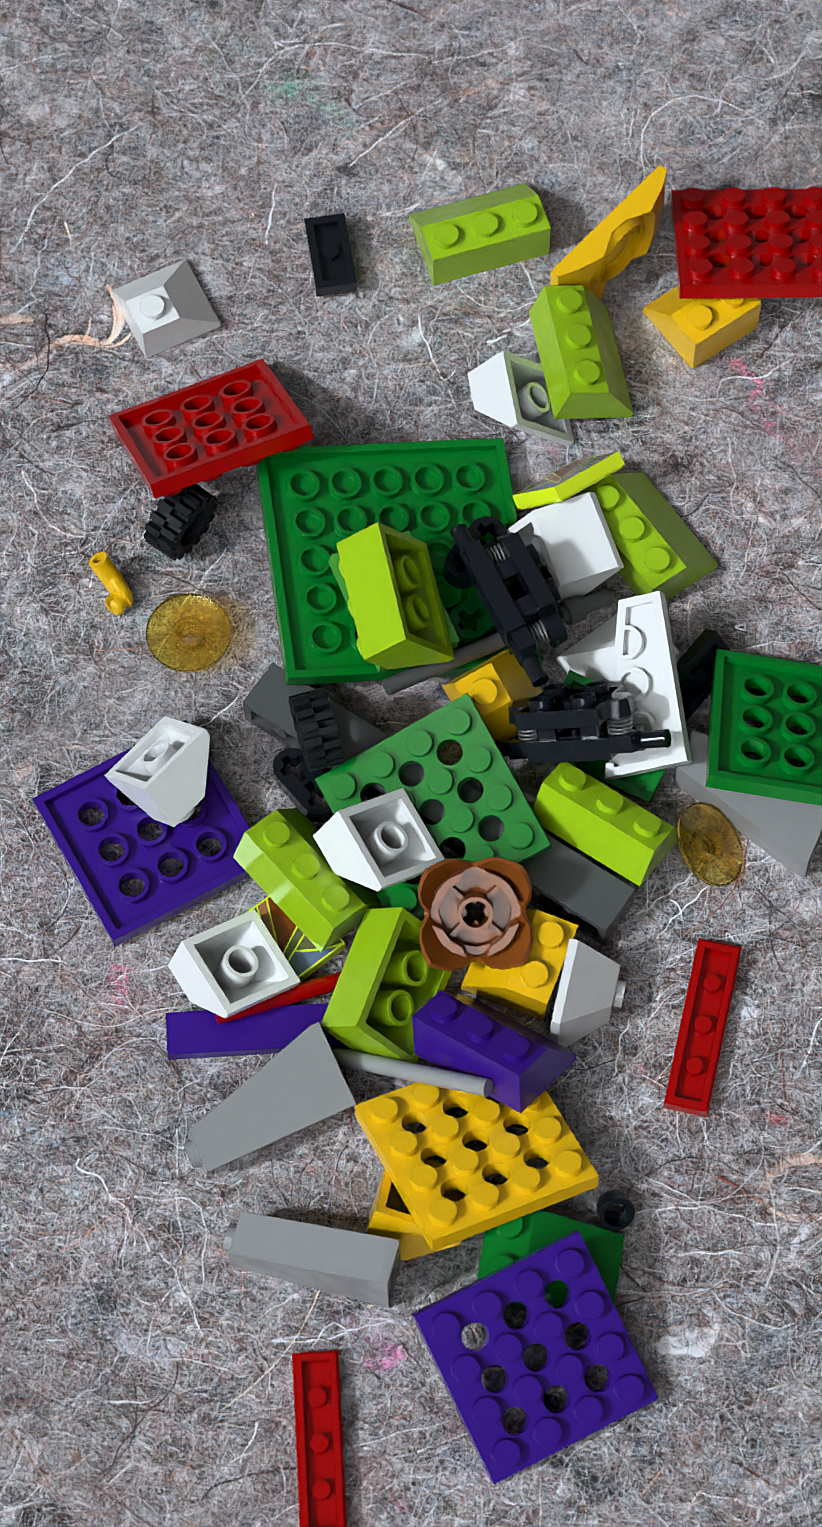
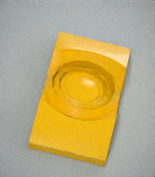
[550,165,667,300]

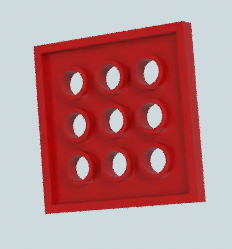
[671,186,822,299]
[109,358,314,499]

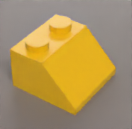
[643,285,762,370]
[461,909,579,1021]

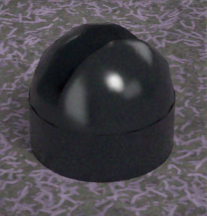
[596,1190,635,1230]

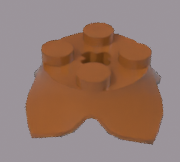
[418,857,533,971]

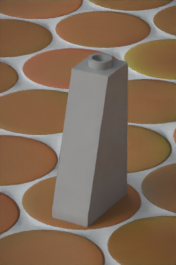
[674,730,822,878]
[183,1022,356,1174]
[223,1211,401,1308]

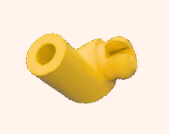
[88,552,134,615]

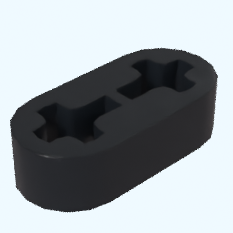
[443,516,507,589]
[273,748,334,823]

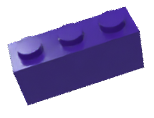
[412,990,576,1113]

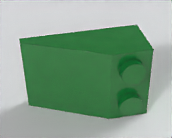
[477,1210,624,1312]

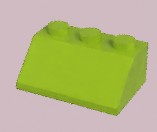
[409,183,551,286]
[529,285,634,419]
[577,472,718,601]
[336,522,455,670]
[532,762,682,886]
[233,808,382,952]
[320,907,452,1064]

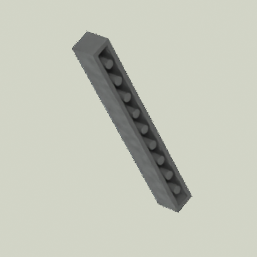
[243,663,635,946]

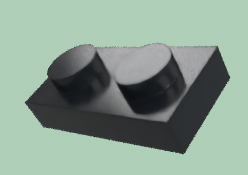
[304,213,357,297]
[676,629,730,721]

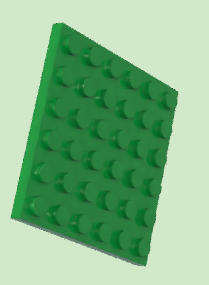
[255,438,541,686]

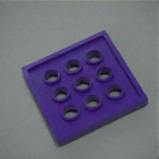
[32,720,250,947]
[411,1230,659,1484]

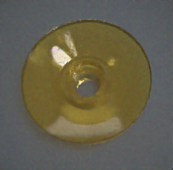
[146,593,232,673]
[676,802,743,887]

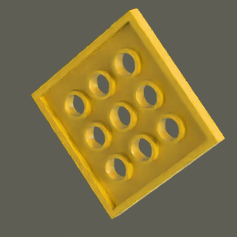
[355,1082,599,1252]

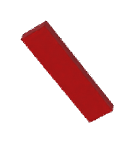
[663,938,742,1117]
[292,1350,347,1527]

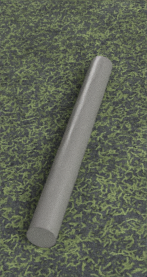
[332,1047,493,1097]

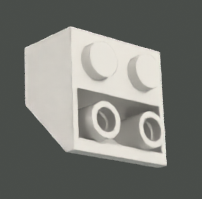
[507,492,624,604]

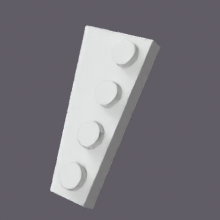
[605,591,692,780]

